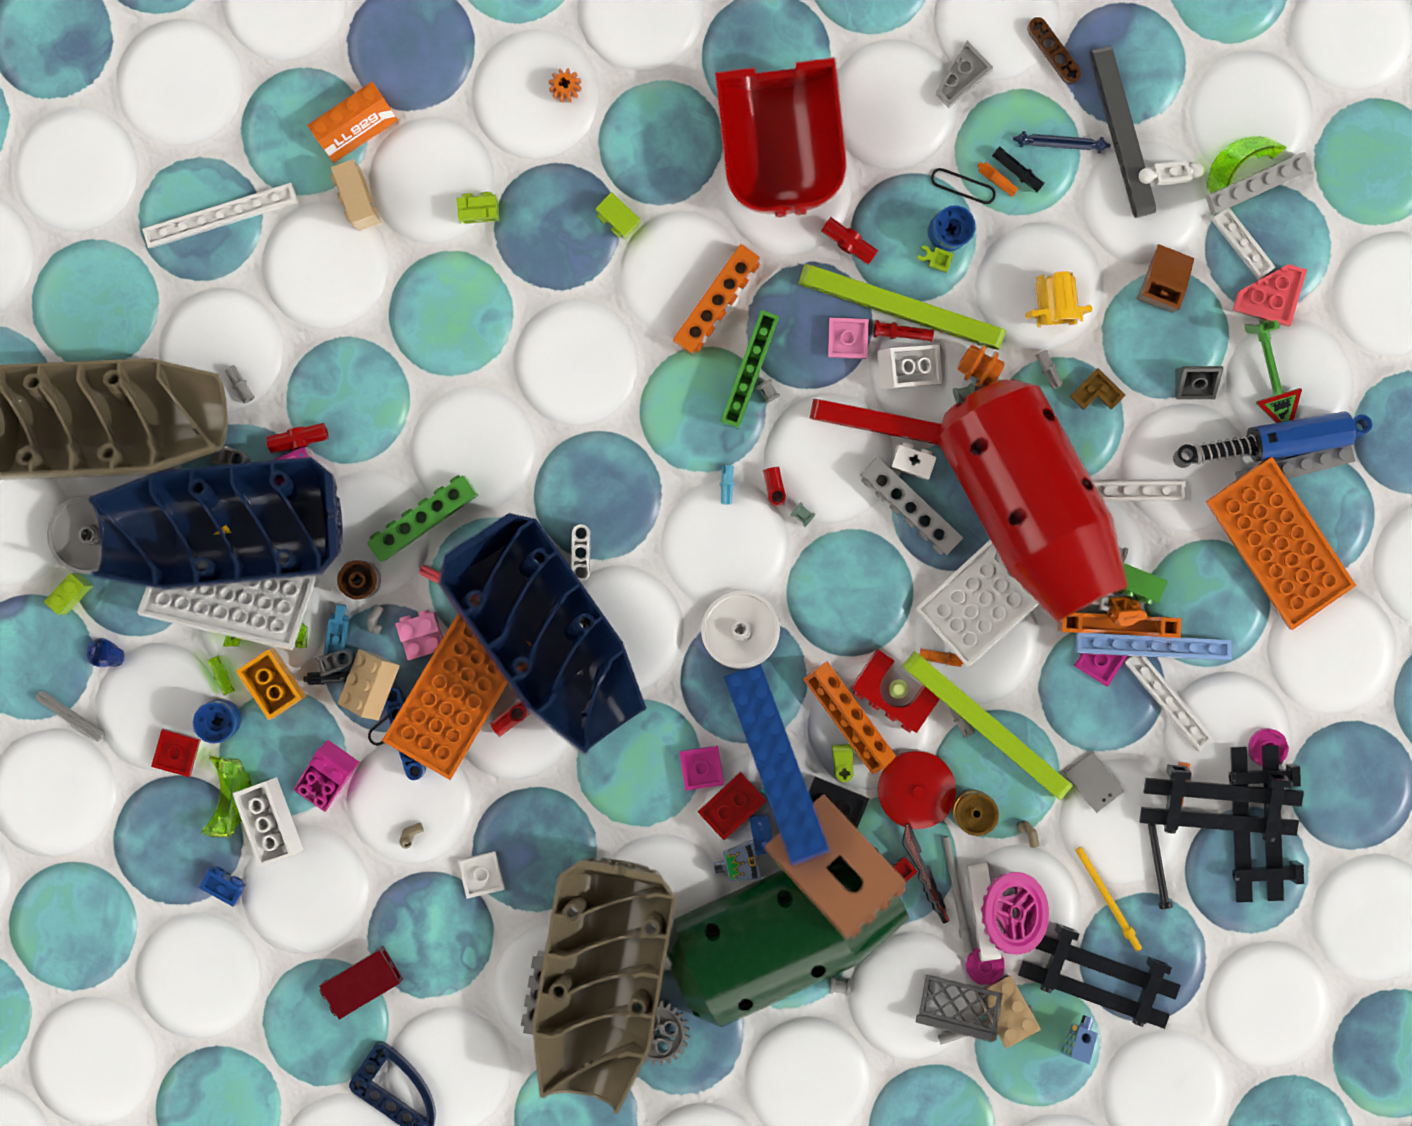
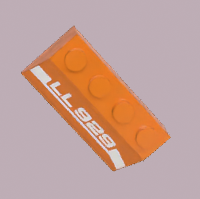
[307,82,398,163]

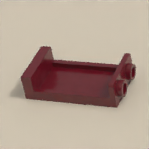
[319,946,403,1020]

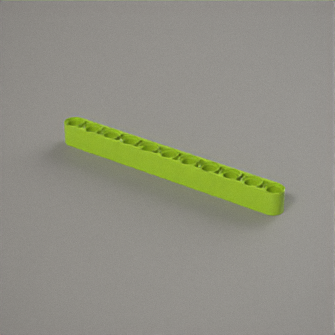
[798,264,1006,350]
[902,651,1073,801]

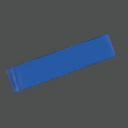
[385,686,426,781]

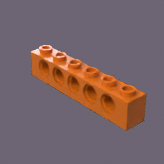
[673,244,761,355]
[803,661,896,774]

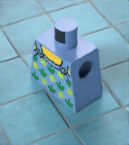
[1061,1015,1098,1064]

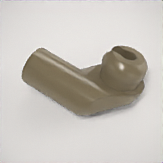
[1017,821,1040,848]
[399,822,424,849]

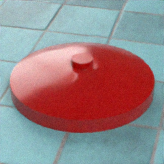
[877,750,956,829]

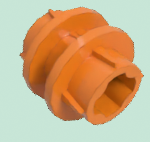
[957,344,1005,388]

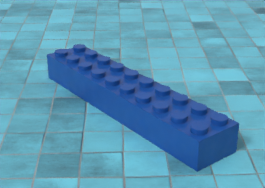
[724,663,830,866]

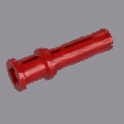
[873,320,934,342]

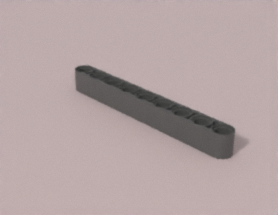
[1089,45,1156,218]

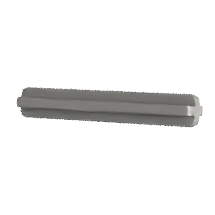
[35,691,105,742]

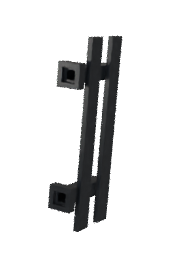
[1228,745,1304,903]
[1139,764,1304,842]
[1018,923,1181,1029]

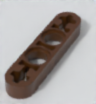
[1027,17,1081,85]

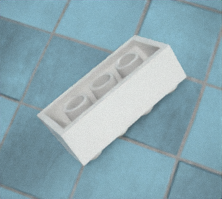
[232,777,303,868]

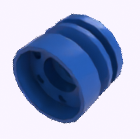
[928,205,976,252]
[192,699,241,744]

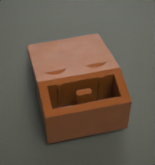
[1137,244,1195,313]

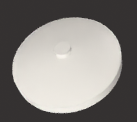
[701,591,780,669]

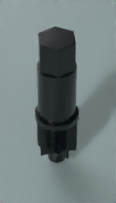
[303,671,350,685]

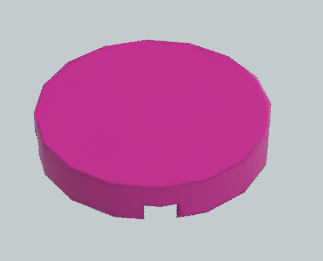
[1248,728,1289,766]
[965,947,1005,985]

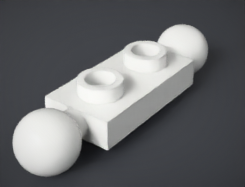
[1139,161,1204,186]

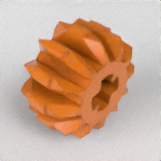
[549,68,582,103]

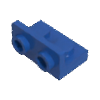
[749,813,773,857]

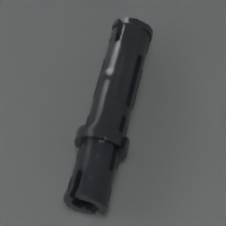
[992,146,1045,193]

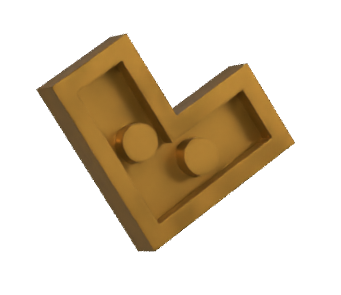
[1069,368,1126,410]

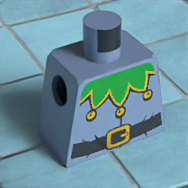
[714,839,761,881]

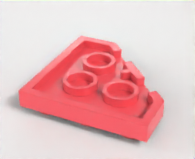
[1232,264,1307,327]

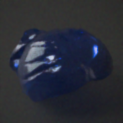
[86,638,125,667]

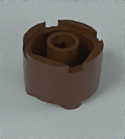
[337,560,381,600]

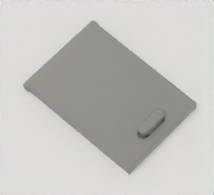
[1064,751,1124,813]

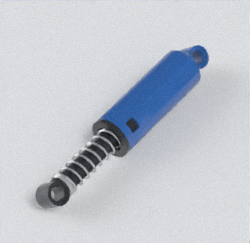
[1173,411,1373,468]

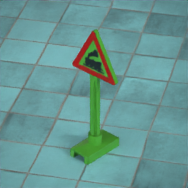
[1244,320,1302,423]

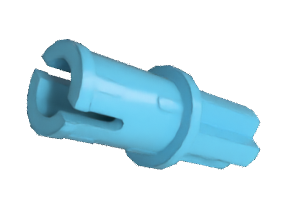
[719,465,735,505]

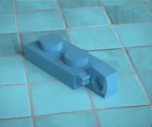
[323,604,349,660]

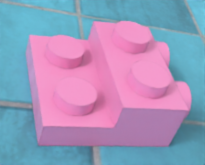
[395,610,443,660]

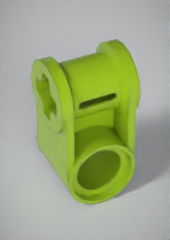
[832,744,853,783]

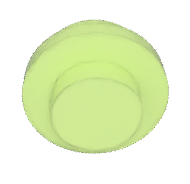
[889,679,908,699]

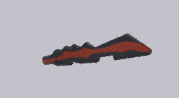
[902,824,950,924]

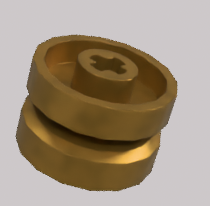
[952,789,999,836]

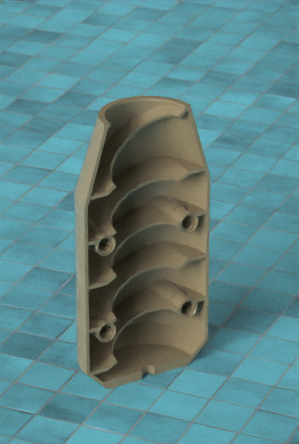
[0,358,228,480]
[532,858,676,1114]

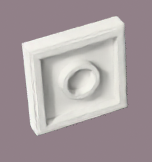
[458,851,505,899]

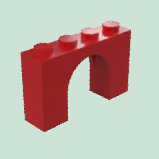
[851,649,940,733]

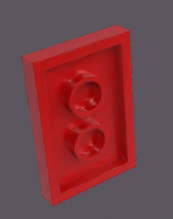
[697,771,767,840]

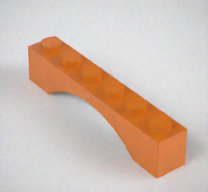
[1057,612,1181,638]

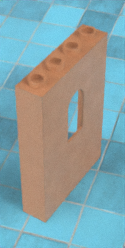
[765,794,906,940]

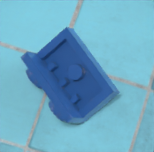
[199,866,246,907]

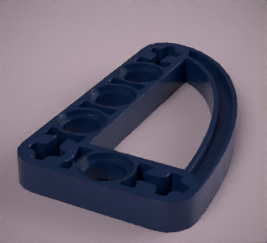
[349,1042,436,1126]

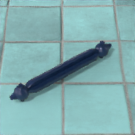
[1013,131,1111,153]

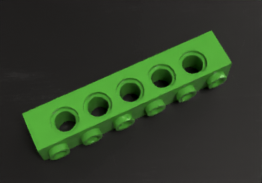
[720,310,780,430]
[367,475,479,562]

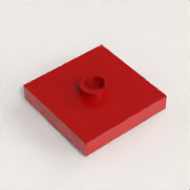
[151,728,201,777]

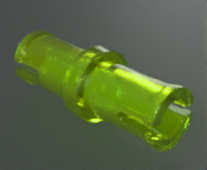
[207,655,235,696]

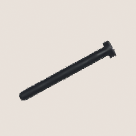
[1148,824,1173,909]

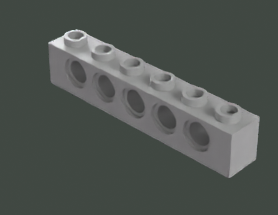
[860,457,963,555]

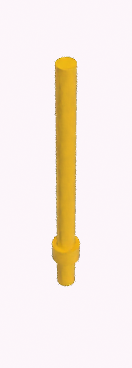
[1075,846,1142,952]

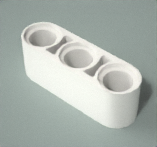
[571,524,591,581]

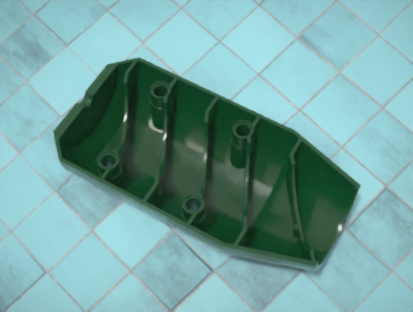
[666,847,910,1027]

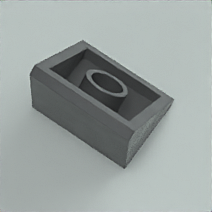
[1175,366,1224,399]

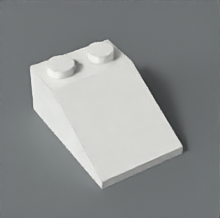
[877,345,943,390]

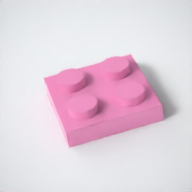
[828,318,869,359]

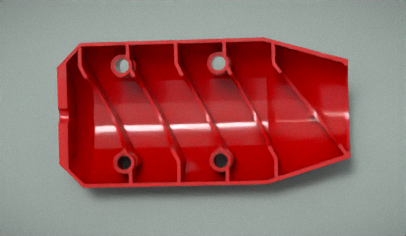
[936,379,1128,622]

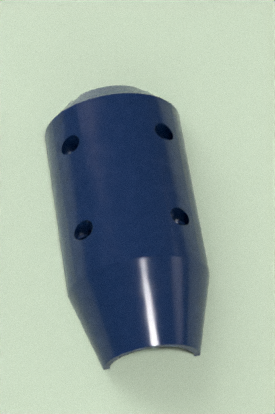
[89,457,343,590]
[438,513,647,755]

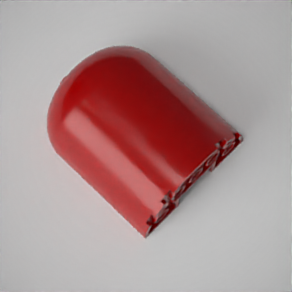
[715,57,847,218]

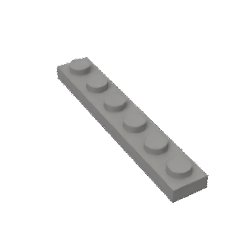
[1205,152,1311,215]
[1235,446,1356,479]

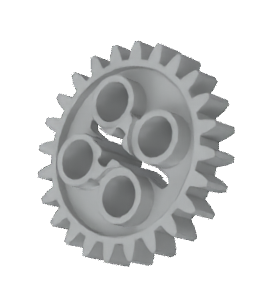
[645,1000,690,1066]

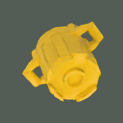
[1025,271,1093,328]

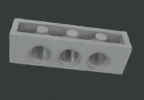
[521,951,545,1035]

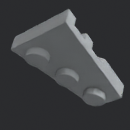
[936,40,993,108]

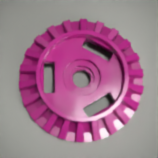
[981,872,1049,955]

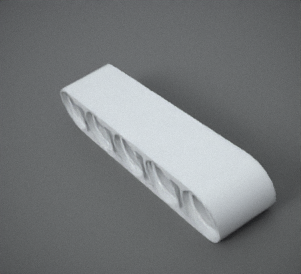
[966,863,1001,962]

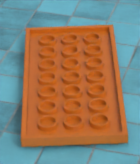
[1205,457,1357,630]
[382,613,531,780]

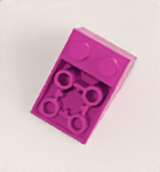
[293,740,360,812]

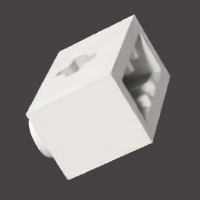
[890,443,936,480]

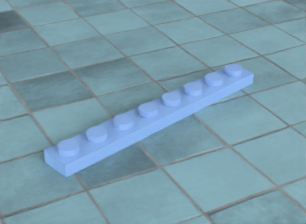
[1076,633,1232,661]

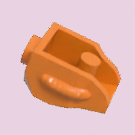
[1107,596,1148,626]

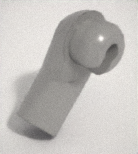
[368,604,384,635]

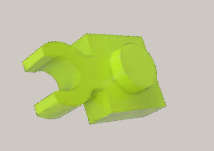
[916,246,954,273]

